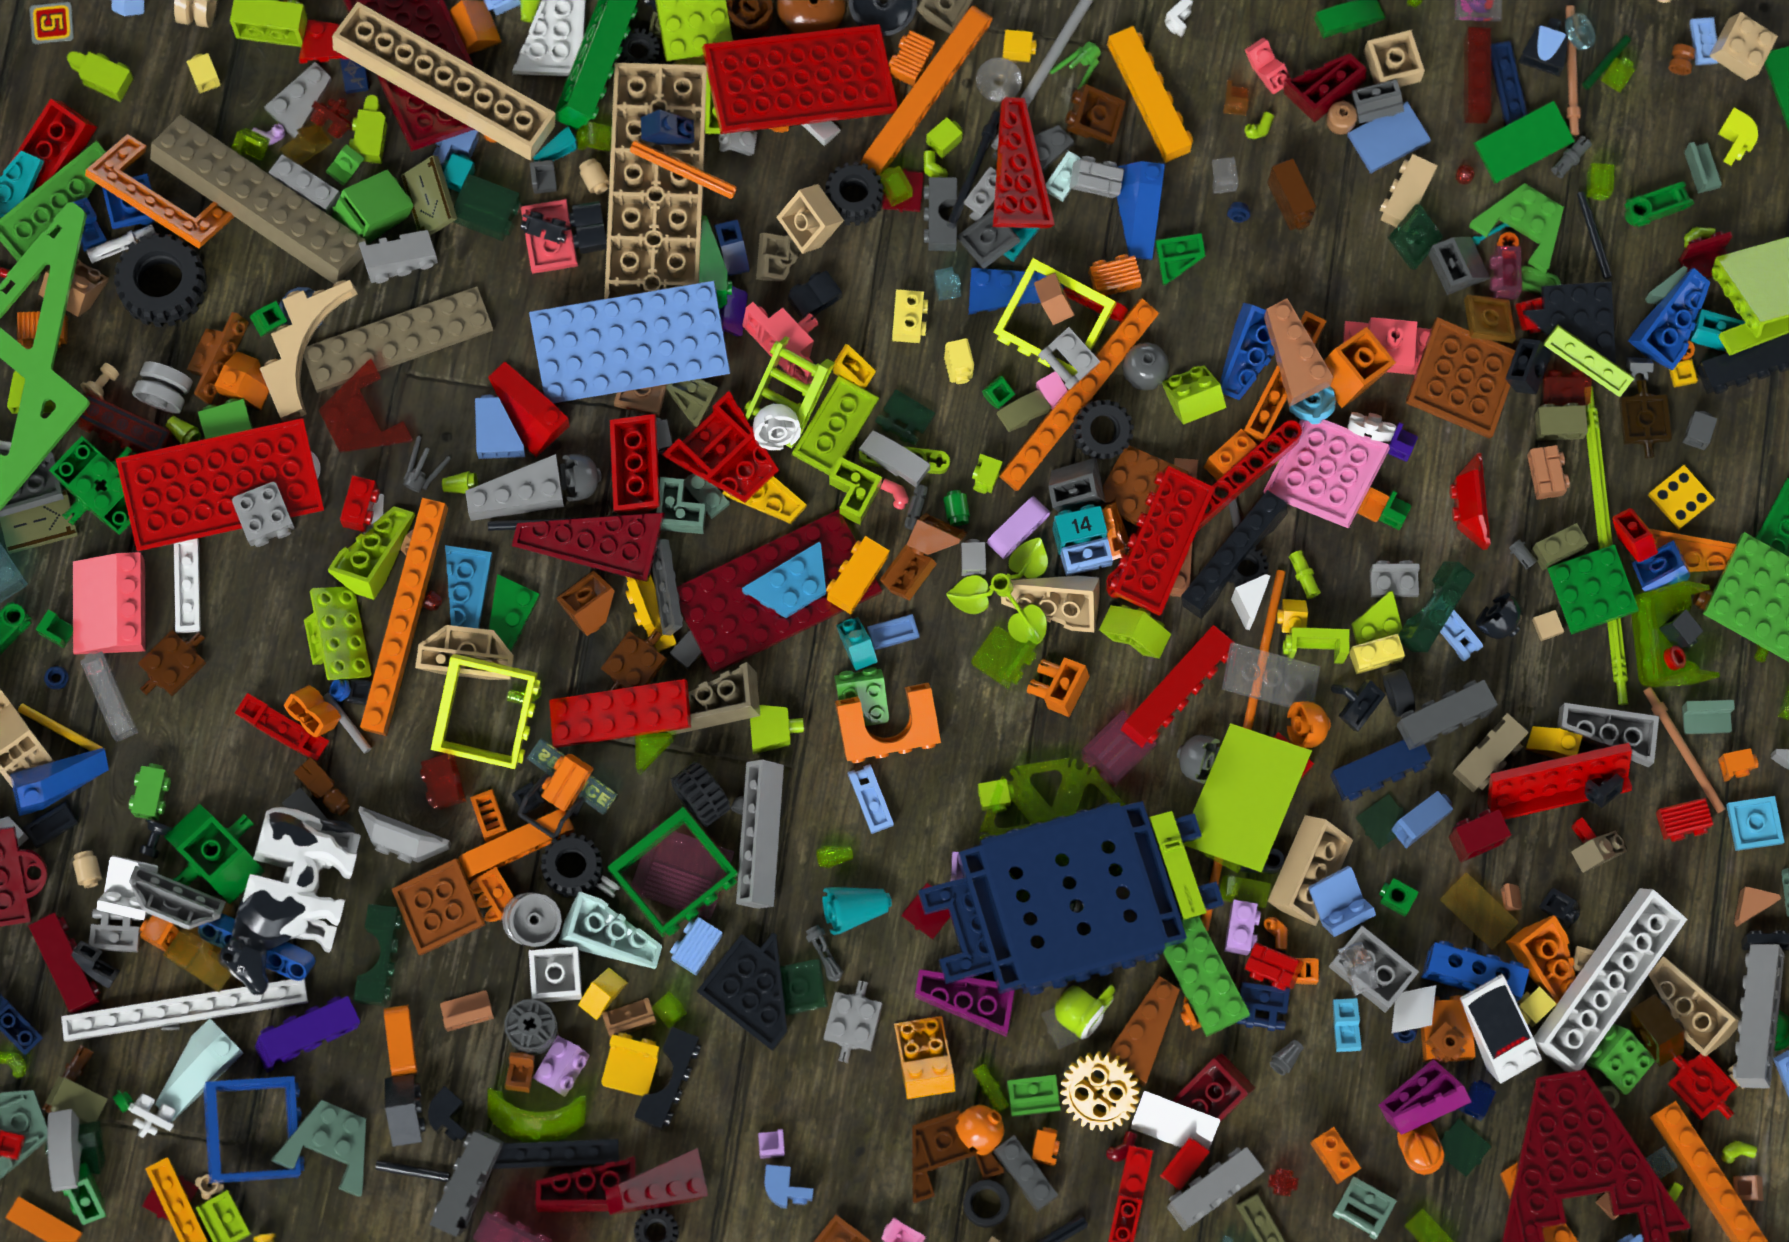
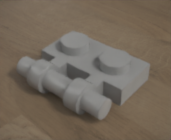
[89,909,142,952]

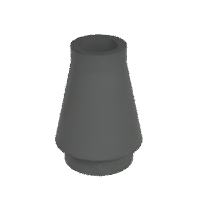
[1269,1039,1304,1076]

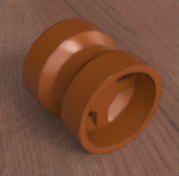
[1669,44,1696,75]

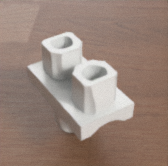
[128,1093,175,1138]

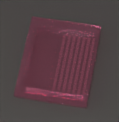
[631,824,735,920]

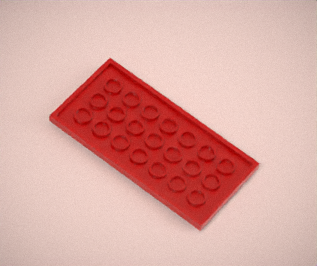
[702,24,898,134]
[116,418,324,552]

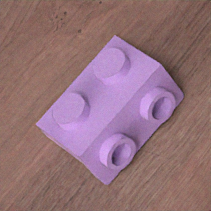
[533,1036,590,1097]

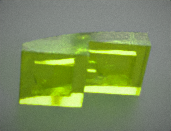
[1219,875,1271,908]

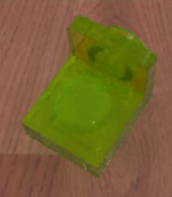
[1601,56,1636,93]

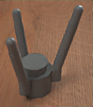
[403,436,451,493]

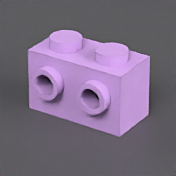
[1224,900,1261,956]

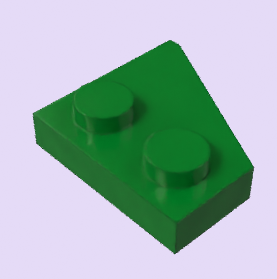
[1155,233,1205,285]

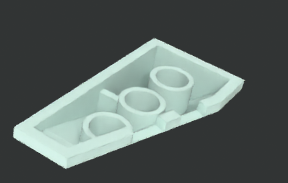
[558,892,662,969]
[155,1019,243,1122]

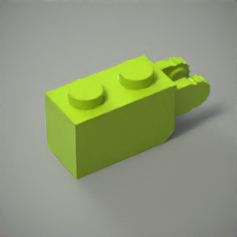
[67,51,133,102]
[349,94,388,164]

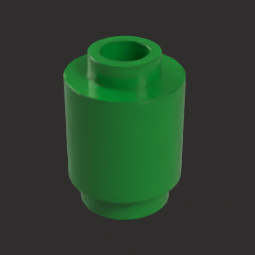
[943,490,970,527]

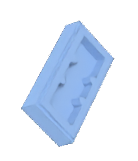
[1690,17,1719,65]

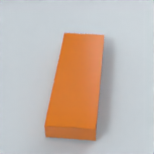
[5,1196,83,1242]

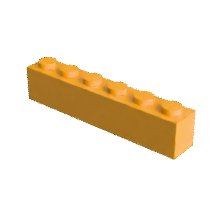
[1107,26,1193,163]

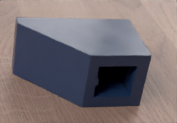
[641,110,695,144]
[715,219,750,277]

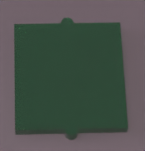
[1355,794,1405,849]
[1440,1119,1492,1177]

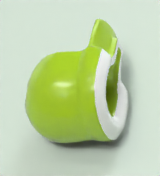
[1055,984,1115,1039]

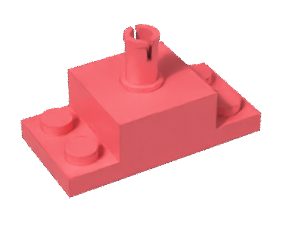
[742,302,818,384]
[1343,317,1431,375]

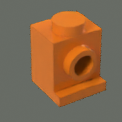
[1718,748,1758,782]
[1031,1127,1060,1167]

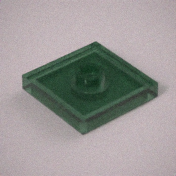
[1388,204,1443,270]
[781,959,828,1016]

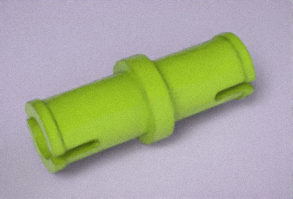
[1288,550,1321,599]

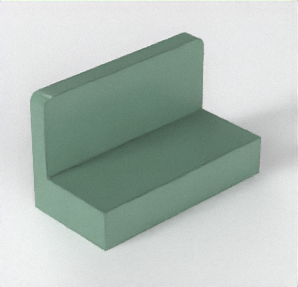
[1684,142,1722,194]
[1682,700,1735,734]

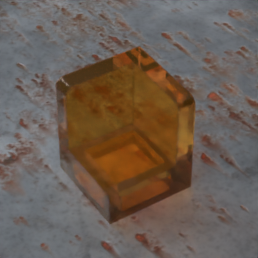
[1223,80,1249,116]

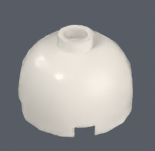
[753,404,801,450]

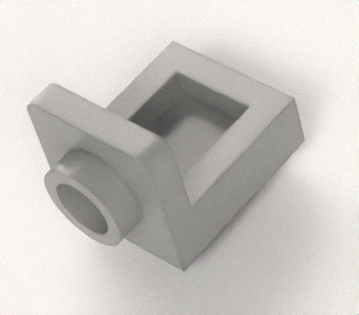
[719,131,757,156]

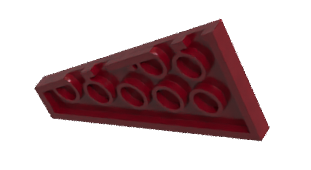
[512,513,665,582]

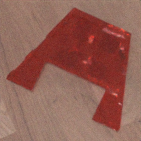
[319,359,413,453]

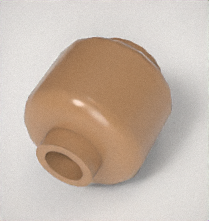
[1326,101,1358,135]

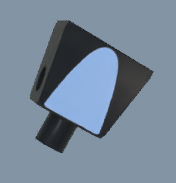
[1518,18,1568,76]

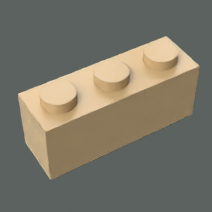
[1380,154,1437,232]

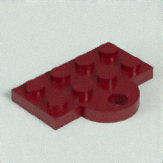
[0,826,48,927]

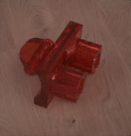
[310,98,352,139]

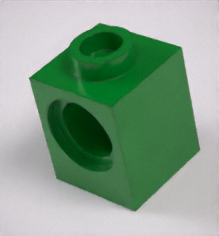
[1379,878,1419,917]

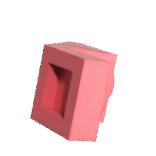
[1245,38,1290,94]

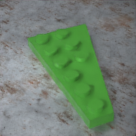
[0,141,106,282]

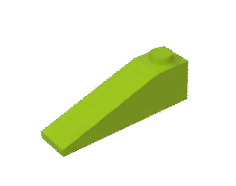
[328,506,415,600]

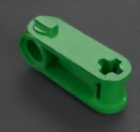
[1624,182,1694,228]
[0,602,32,655]

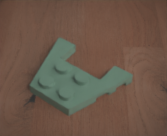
[0,1090,48,1179]
[271,1100,366,1197]

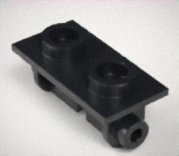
[520,211,571,244]

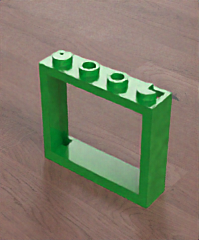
[608,807,738,937]

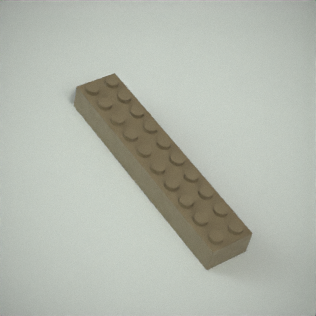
[150,115,367,284]

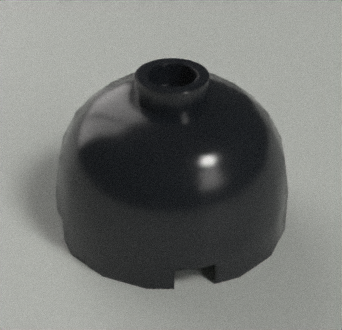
[1475,592,1523,639]

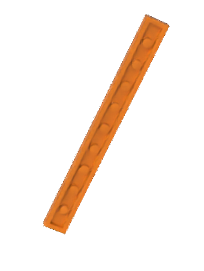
[999,298,1159,491]

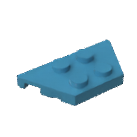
[742,542,826,618]

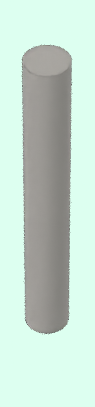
[323,693,372,754]

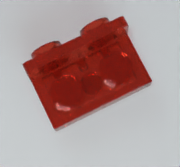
[1542,370,1592,405]

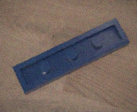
[1488,41,1528,126]

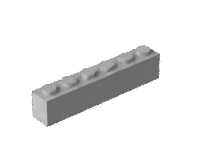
[736,760,784,909]
[1733,944,1785,1088]

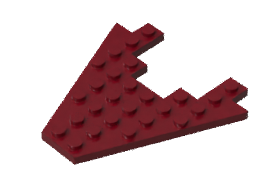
[1501,1070,1690,1242]

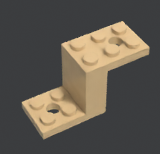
[0,689,54,788]

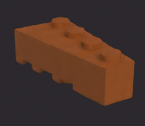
[1108,976,1180,1087]

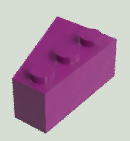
[1378,1059,1471,1135]

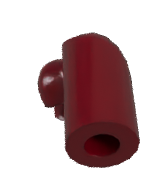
[1106,1131,1137,1162]

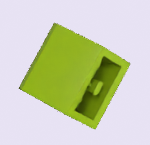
[1162,365,1226,425]

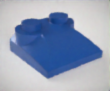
[102,174,155,229]
[1632,540,1690,591]

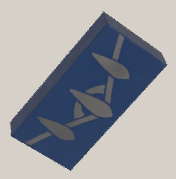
[340,58,369,94]

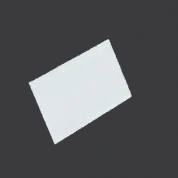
[1131,1091,1220,1150]

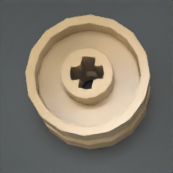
[174,0,217,27]

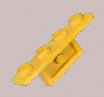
[625,574,677,652]

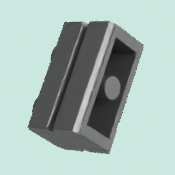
[1352,79,1404,123]

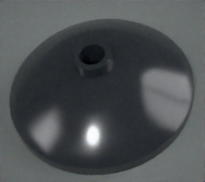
[849,0,917,36]

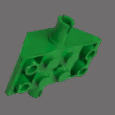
[49,436,136,535]
[164,803,265,905]

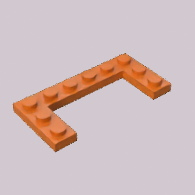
[85,134,235,249]

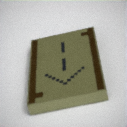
[401,155,457,236]
[0,490,78,554]

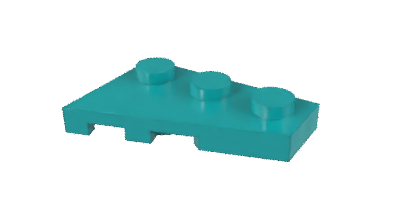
[0,151,44,218]

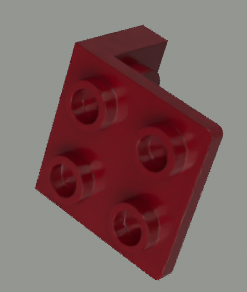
[1679,231,1732,279]

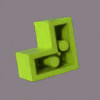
[829,457,882,525]
[1099,605,1171,659]

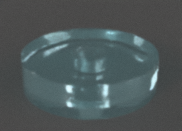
[1565,13,1595,50]

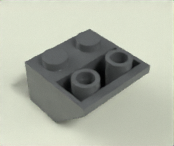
[1428,237,1490,295]
[1048,458,1105,513]

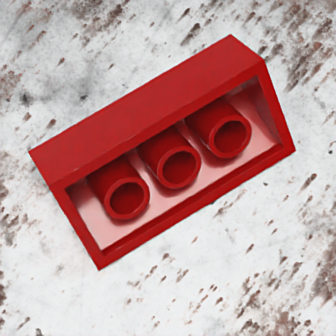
[610,414,660,516]

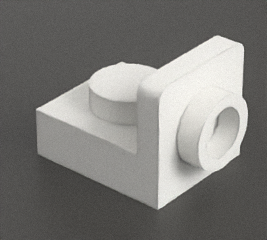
[1165,0,1193,36]

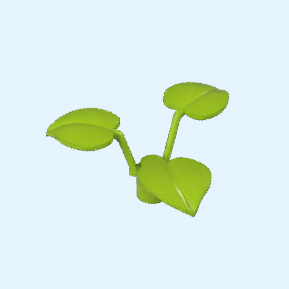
[946,538,1048,645]

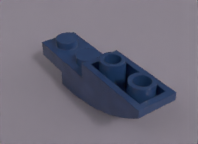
[0,993,43,1055]

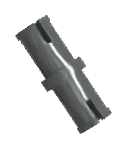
[1551,136,1592,178]

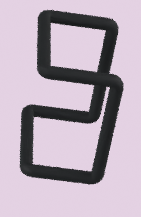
[518,773,584,839]

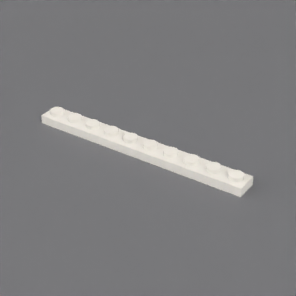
[61,978,308,1042]

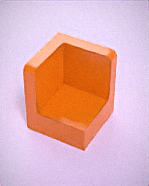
[1357,487,1390,522]

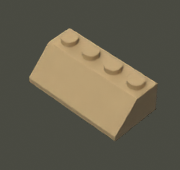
[1268,815,1353,926]

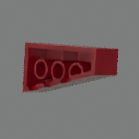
[536,1156,636,1212]

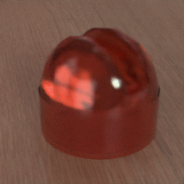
[1455,164,1475,184]
[422,590,442,611]

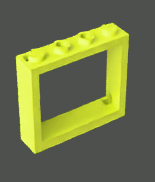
[993,258,1117,376]
[431,654,540,769]

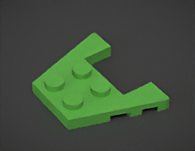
[1469,183,1564,274]

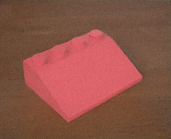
[73,552,146,655]

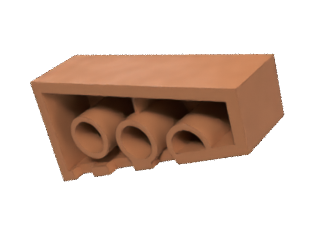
[1264,298,1334,407]

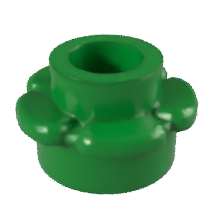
[112,1090,134,1113]

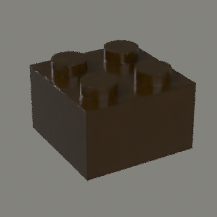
[1631,994,1685,1067]

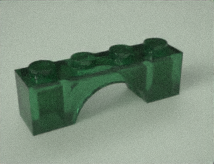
[1398,561,1475,652]
[354,904,402,1007]

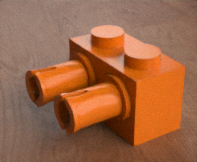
[1027,657,1090,717]

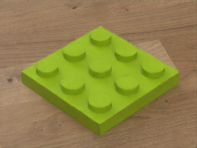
[655,0,733,62]

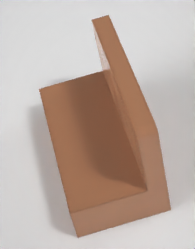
[440,991,494,1032]

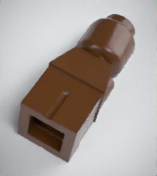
[294,757,351,816]

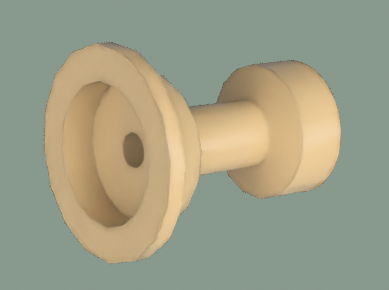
[80,363,119,402]

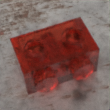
[420,754,467,810]

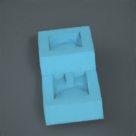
[1333,999,1361,1052]

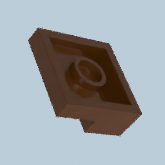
[1065,84,1126,145]

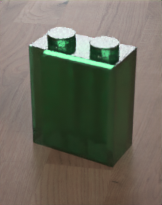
[453,174,523,241]

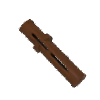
[41,1045,94,1113]

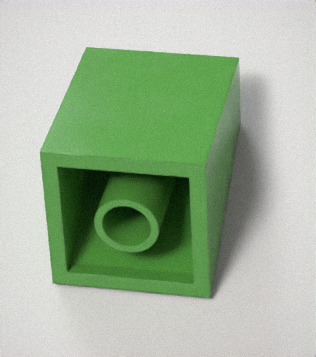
[339,169,414,245]

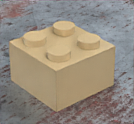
[1709,12,1778,80]
[1364,30,1425,87]
[777,184,844,254]

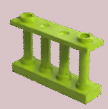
[743,336,835,448]

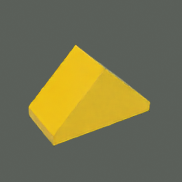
[833,344,876,389]
[578,968,628,1020]

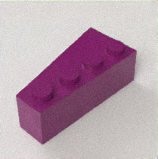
[915,969,1014,1037]

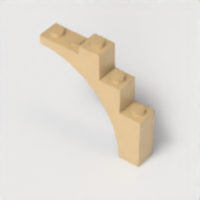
[260,280,358,422]

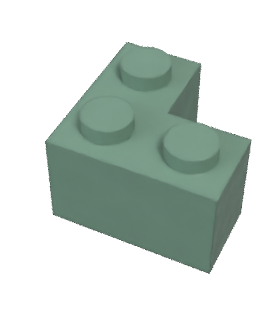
[657,477,706,534]

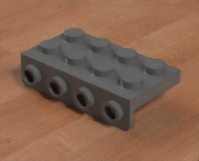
[0,451,64,517]

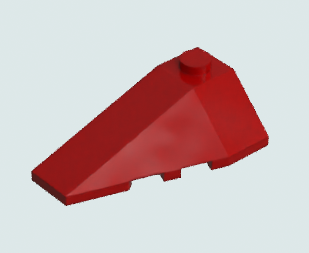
[488,362,570,457]

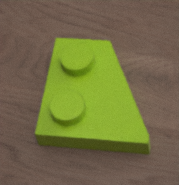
[1351,591,1404,645]

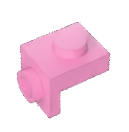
[882,1218,926,1242]

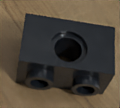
[1505,338,1552,395]

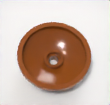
[777,0,845,34]

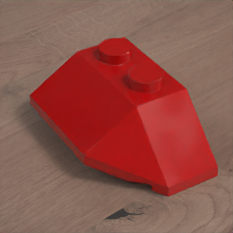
[1450,453,1491,550]

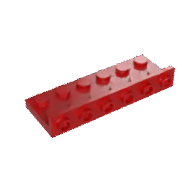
[1109,466,1215,616]
[1487,743,1632,820]

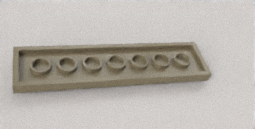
[303,286,494,393]

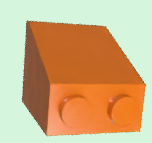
[1324,327,1396,408]

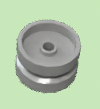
[132,361,193,413]
[502,892,562,947]

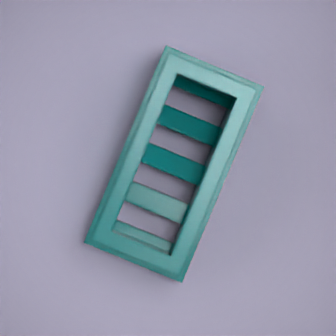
[533,127,578,162]

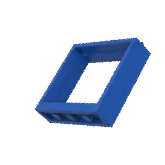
[203,1076,304,1183]

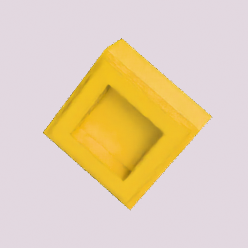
[1669,359,1698,387]

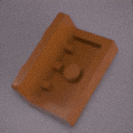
[880,544,937,601]

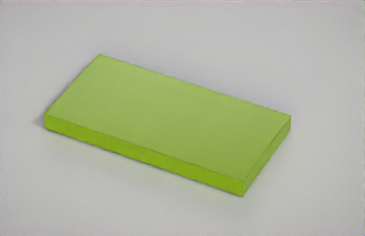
[792,376,879,476]

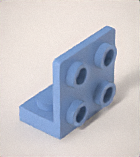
[1308,866,1376,937]

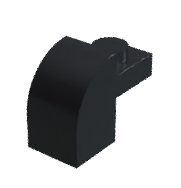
[428,1086,468,1143]

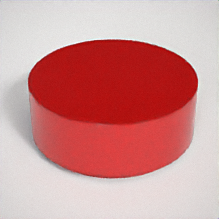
[1663,646,1686,671]

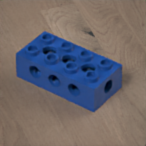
[1421,941,1529,1003]

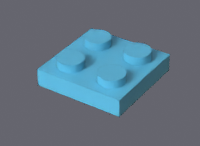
[1726,796,1784,851]

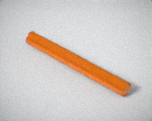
[630,140,737,199]

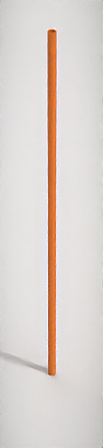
[1183,570,1286,1004]

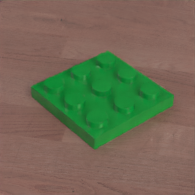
[1547,544,1639,635]

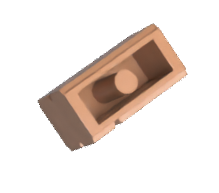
[1527,445,1570,500]

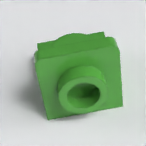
[326,144,365,185]

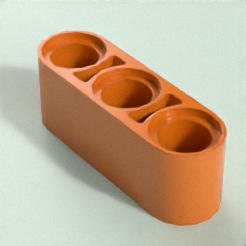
[384,1005,417,1077]

